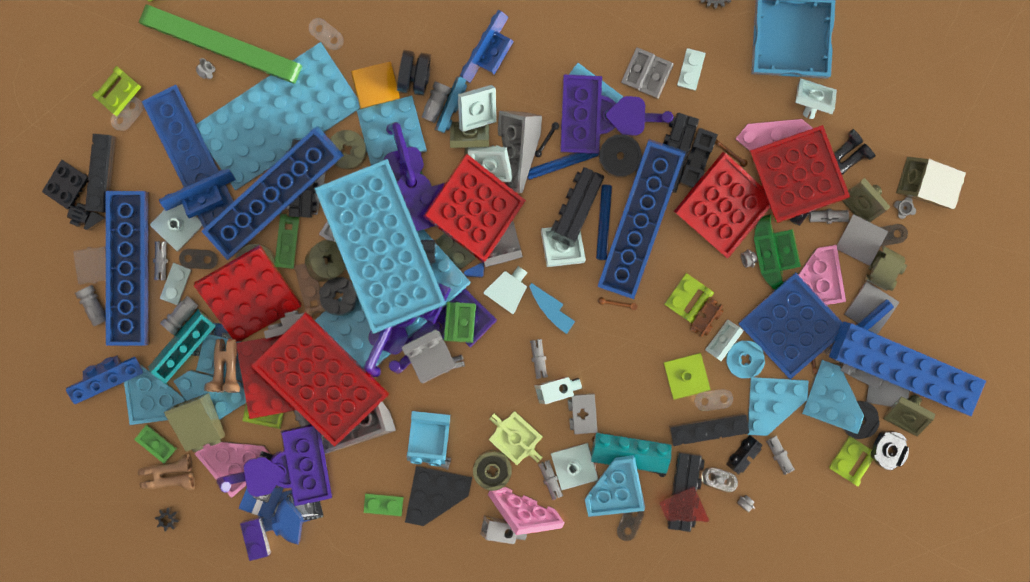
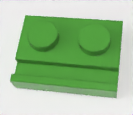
[444,302,476,343]

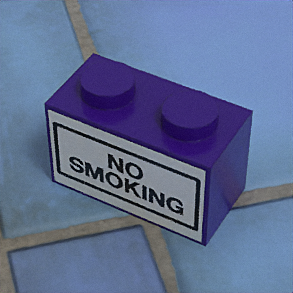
[240,517,271,561]

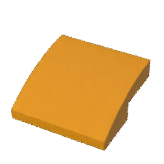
[351,62,400,109]

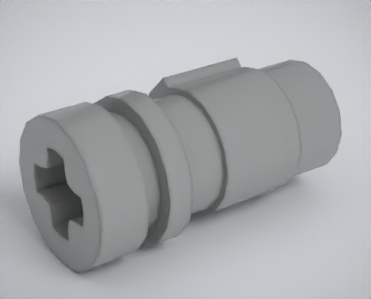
[421,81,452,123]
[75,285,106,327]
[160,296,199,336]

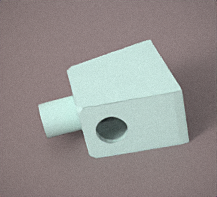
[484,266,527,314]
[534,377,582,404]

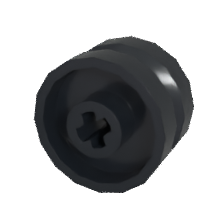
[397,50,431,96]
[599,134,642,178]

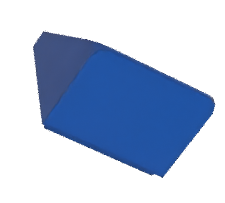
[464,262,485,278]

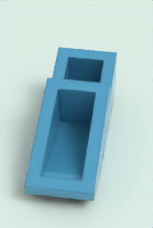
[529,283,575,334]

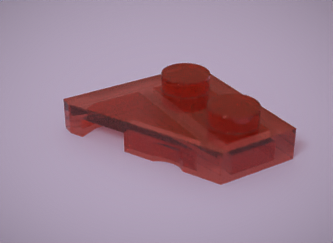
[659,486,709,522]

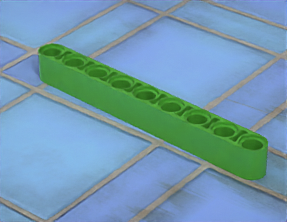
[138,4,302,84]

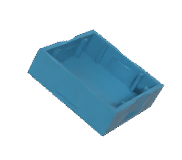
[751,0,836,79]

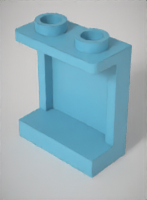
[407,411,450,466]

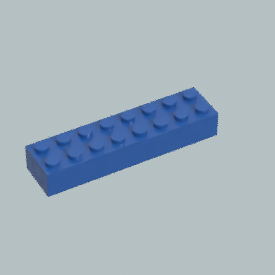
[201,127,344,260]
[597,139,685,299]
[106,191,149,346]
[829,321,986,417]

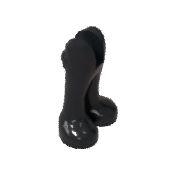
[834,129,876,175]

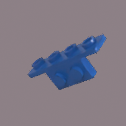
[460,10,514,83]
[159,168,236,219]
[66,356,143,404]

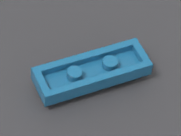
[434,77,467,133]

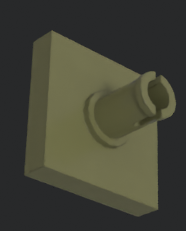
[450,122,489,155]
[842,178,890,222]
[884,395,936,437]

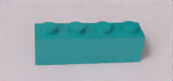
[148,309,216,384]
[591,433,672,474]

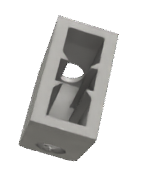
[480,515,527,544]

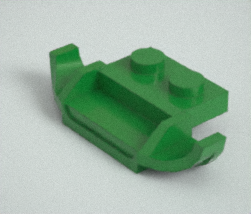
[754,214,801,290]

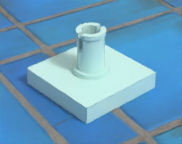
[795,78,837,119]
[458,85,497,132]
[468,145,513,182]
[150,204,203,252]
[541,227,586,267]
[551,443,599,490]

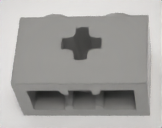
[568,393,598,434]

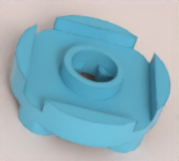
[726,340,765,378]

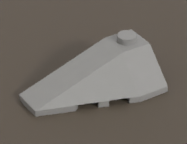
[498,111,542,193]
[321,402,396,454]

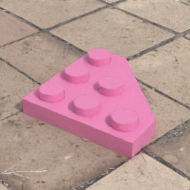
[735,119,812,151]
[798,245,846,305]
[195,442,271,498]
[488,487,565,535]

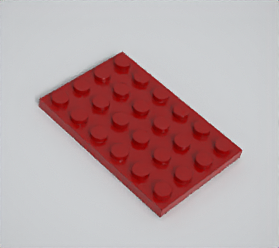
[252,312,389,447]

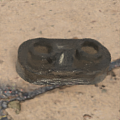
[880,224,908,247]
[179,249,218,269]
[701,467,738,492]
[617,511,644,541]

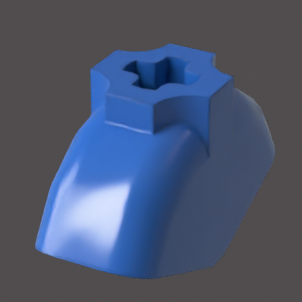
[271,498,303,545]

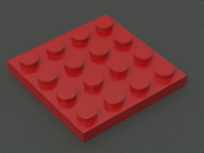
[750,125,850,224]
[673,152,770,259]
[423,154,526,262]
[194,245,301,342]
[236,335,297,419]

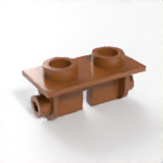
[690,298,724,337]

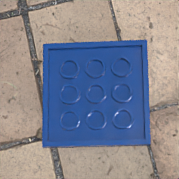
[738,272,843,380]

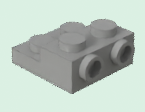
[264,310,305,339]

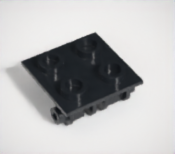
[42,159,89,210]

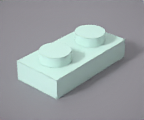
[677,48,706,91]
[160,263,192,305]
[705,319,744,361]

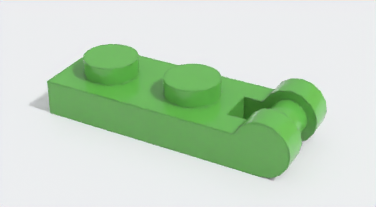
[275,214,300,269]

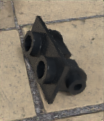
[726,435,763,475]

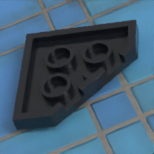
[405,466,472,526]

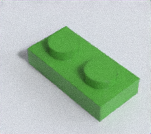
[134,424,177,464]
[363,493,404,516]

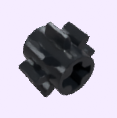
[67,203,91,227]
[155,507,180,532]

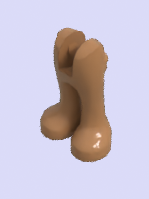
[204,338,240,393]
[138,454,195,490]

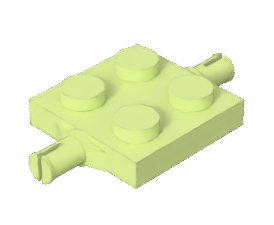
[489,411,543,465]

